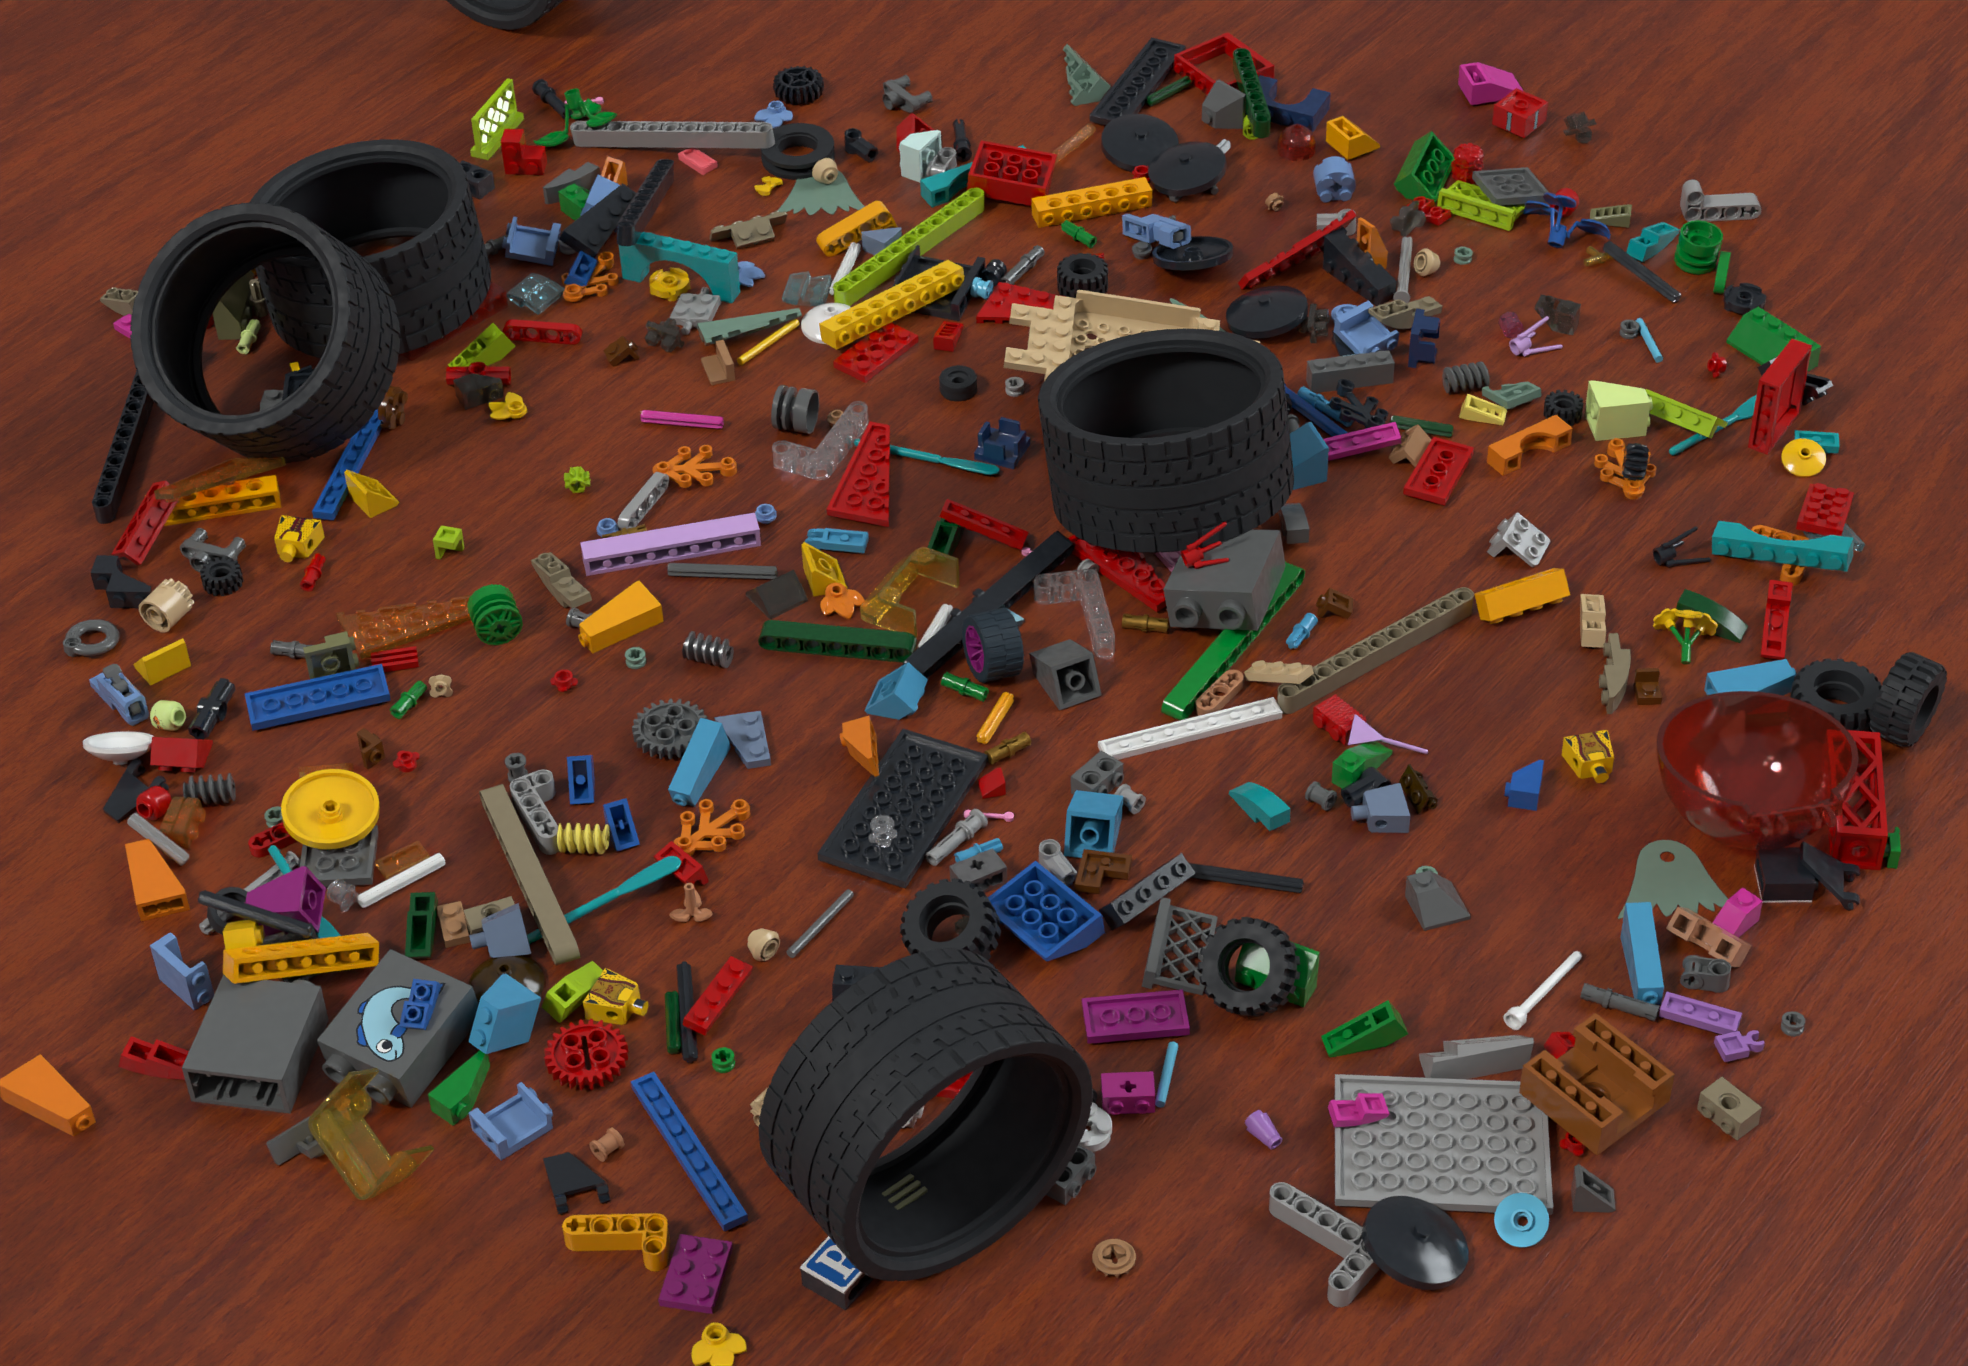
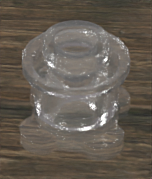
[869,815,897,848]
[327,879,359,912]

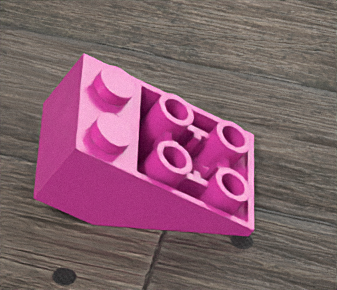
[1458,62,1523,105]

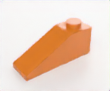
[1357,217,1388,269]
[840,716,879,777]

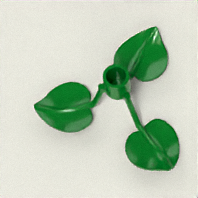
[533,88,618,147]

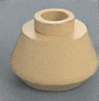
[812,158,838,184]
[1414,248,1440,276]
[748,928,780,961]

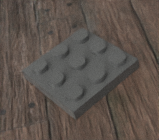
[1472,167,1548,207]
[300,825,379,887]

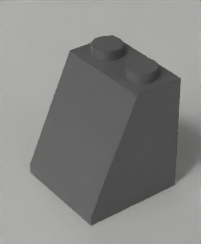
[1029,639,1101,710]

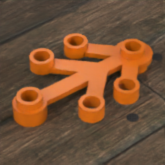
[561,251,619,302]
[1594,438,1656,500]
[653,445,737,488]
[674,799,750,856]

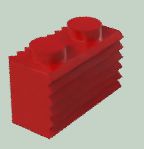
[1313,694,1367,746]

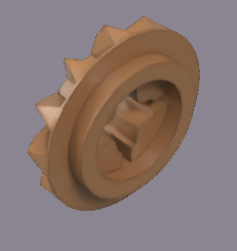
[1092,1239,1136,1278]

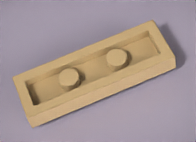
[1244,660,1314,684]

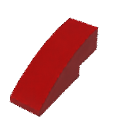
[119,1036,189,1080]

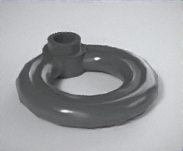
[63,619,120,657]

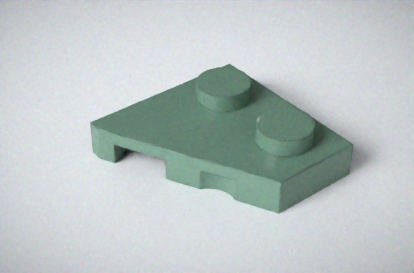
[1482,382,1541,409]

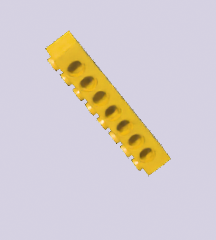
[819,260,964,350]

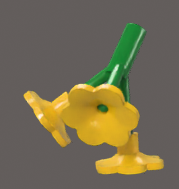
[1653,608,1718,664]

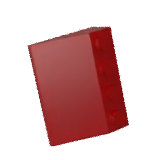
[967,140,1057,206]

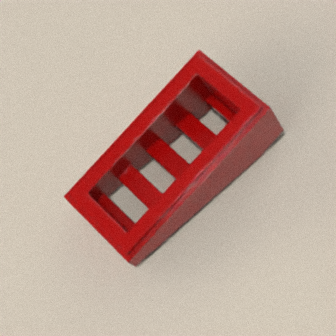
[933,321,964,352]

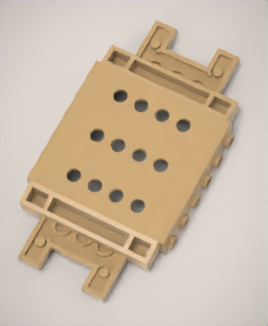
[1003,290,1260,381]

